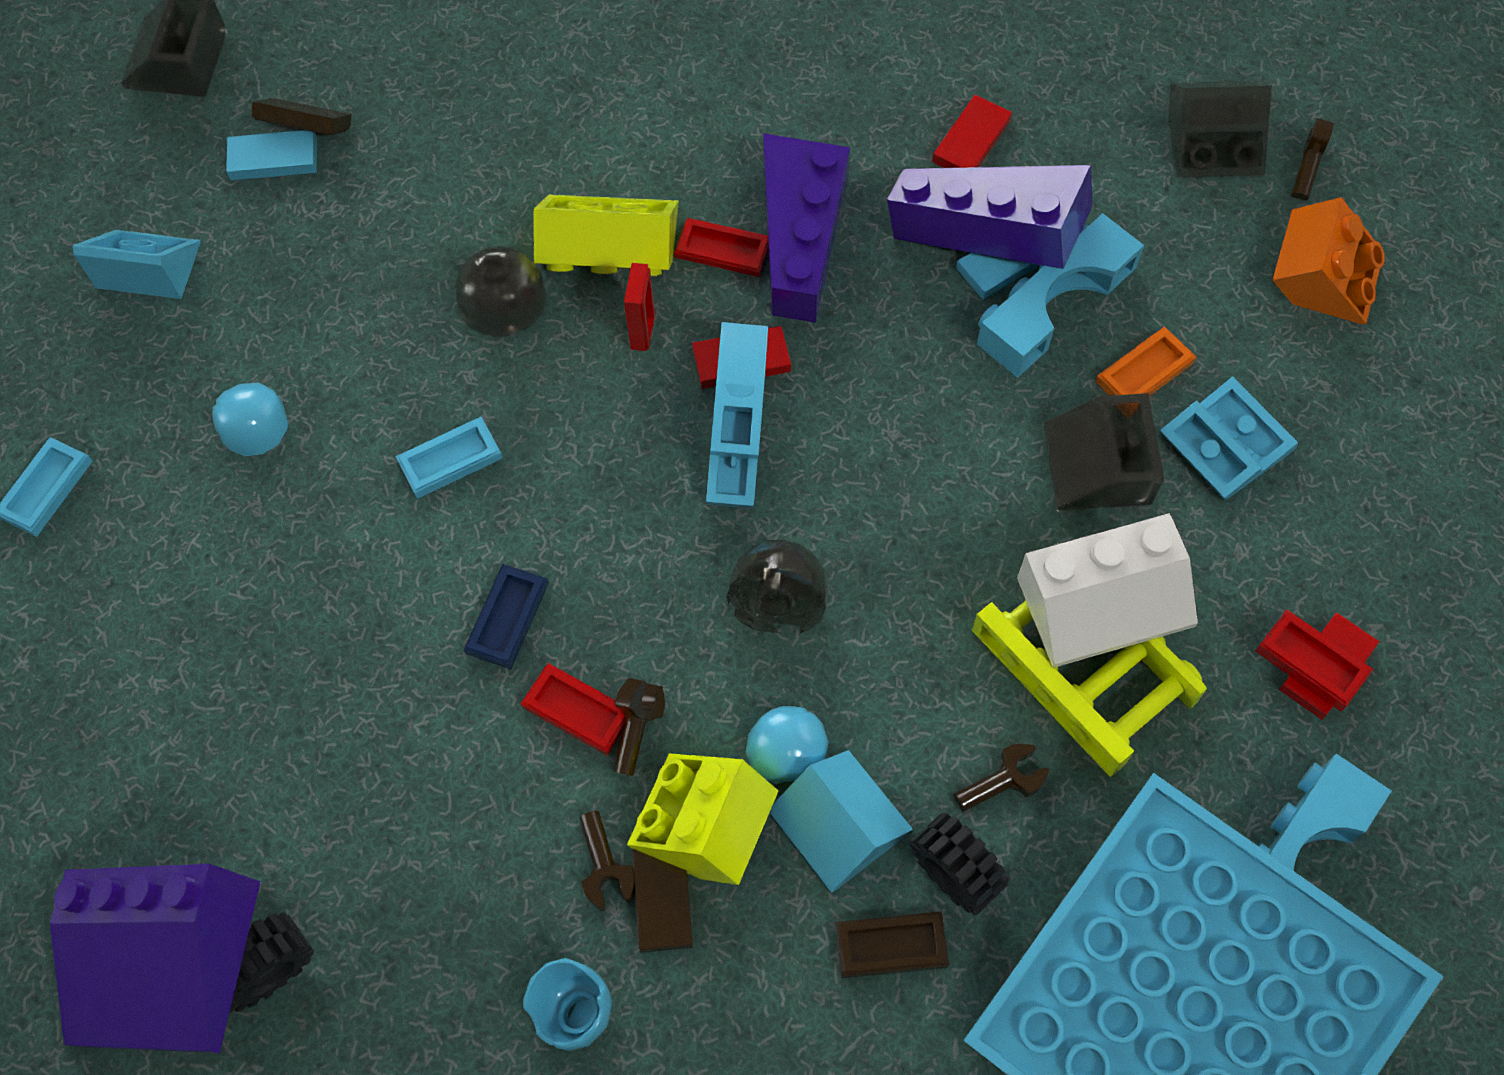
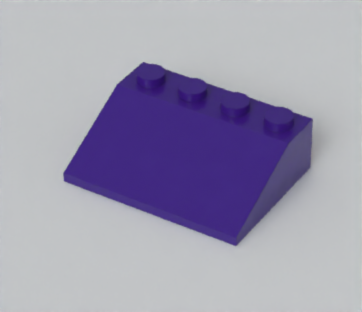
[50,864,261,1054]

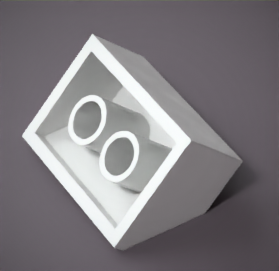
[1017,513,1198,668]

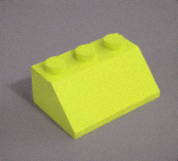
[533,195,678,276]

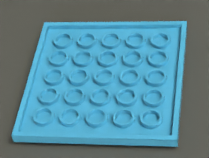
[964,773,1444,1075]

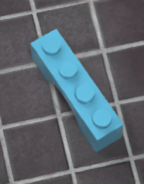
[977,213,1144,378]
[1259,754,1392,871]

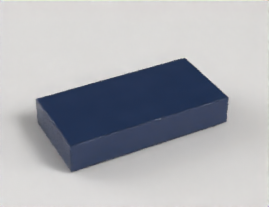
[464,564,549,670]

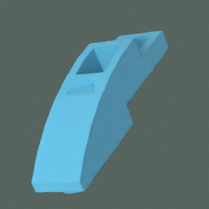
[706,322,768,509]

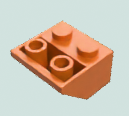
[1272,197,1385,325]

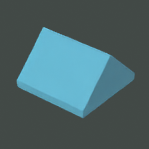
[73,230,200,299]
[769,750,913,894]

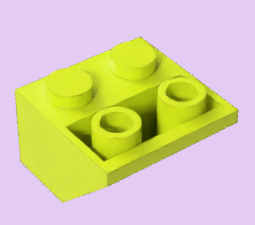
[627,753,778,885]

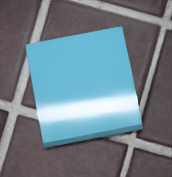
[1160,376,1298,501]

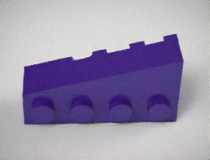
[763,133,850,323]
[887,165,1093,269]

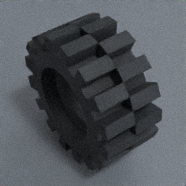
[910,813,1009,915]
[230,912,314,1012]

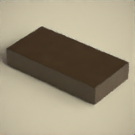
[252,98,352,135]
[632,848,693,953]
[835,911,949,978]

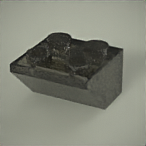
[121,0,227,97]
[1168,81,1272,177]
[1044,393,1164,511]

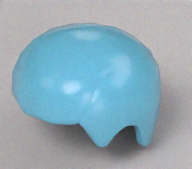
[212,382,289,456]
[745,706,829,785]
[523,958,612,1051]

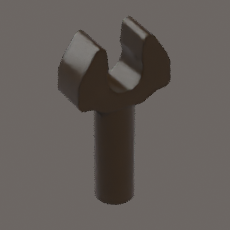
[1291,118,1334,201]
[613,678,665,776]
[953,744,1049,812]
[580,811,635,911]

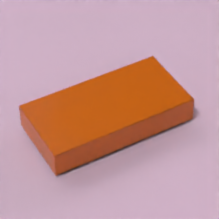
[1095,326,1196,413]

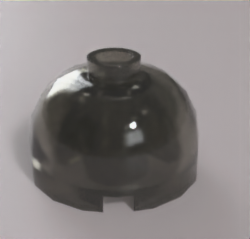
[455,246,547,337]
[726,540,828,633]

